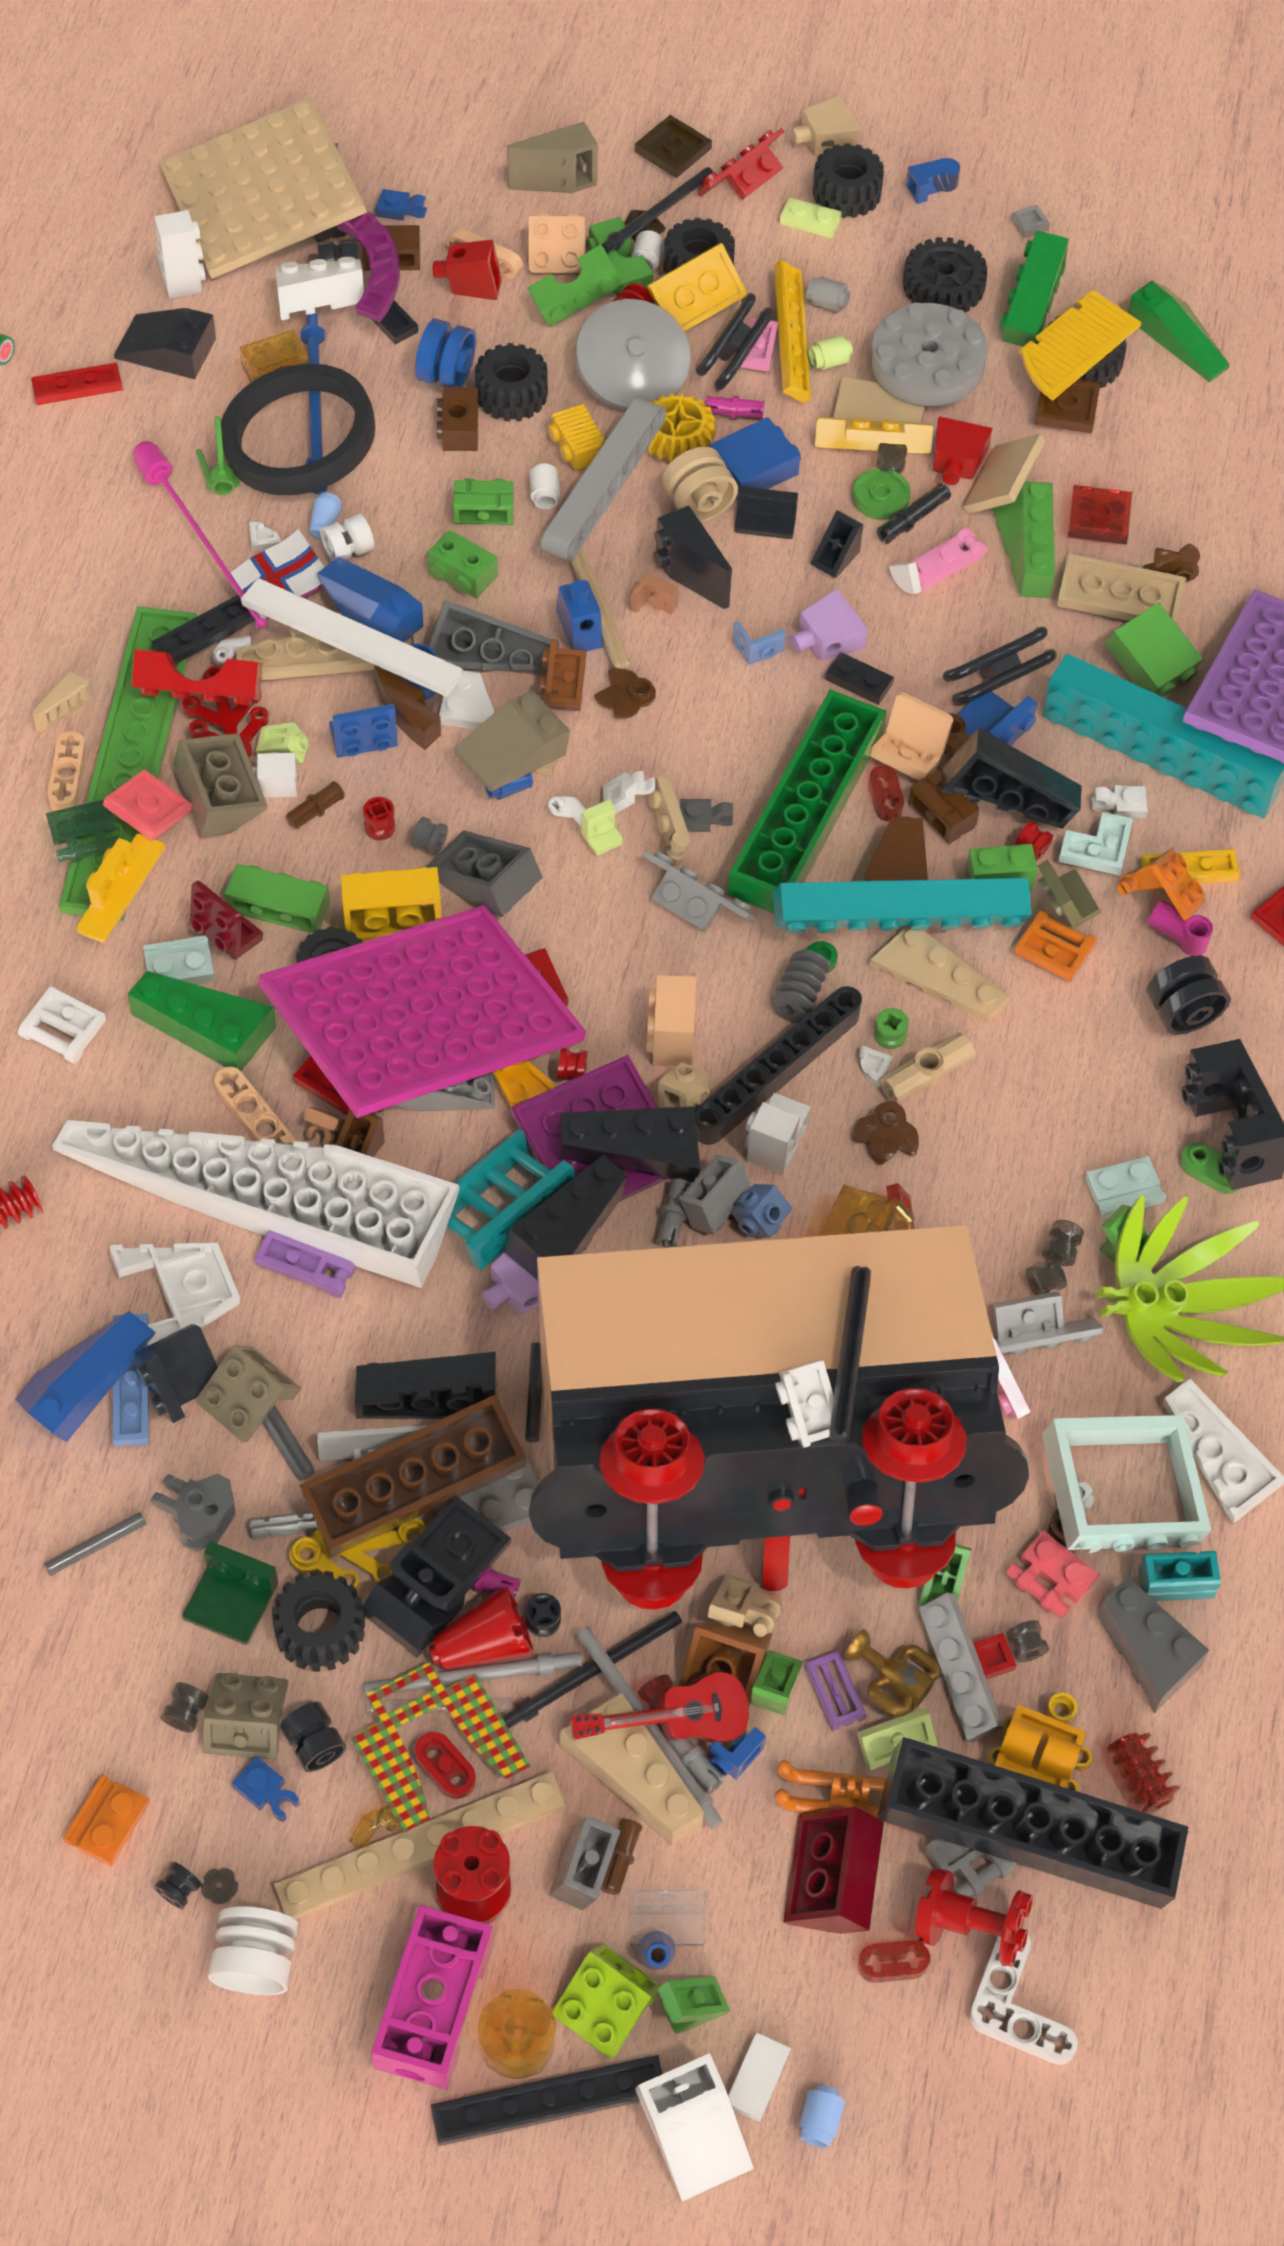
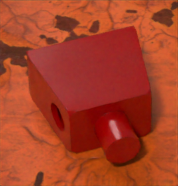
[432,240,502,300]
[933,416,993,485]

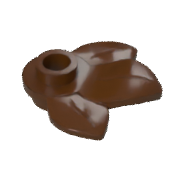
[1143,543,1200,583]
[594,669,656,718]
[853,1101,919,1165]

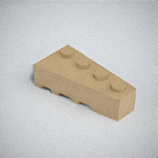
[560,1693,704,1846]

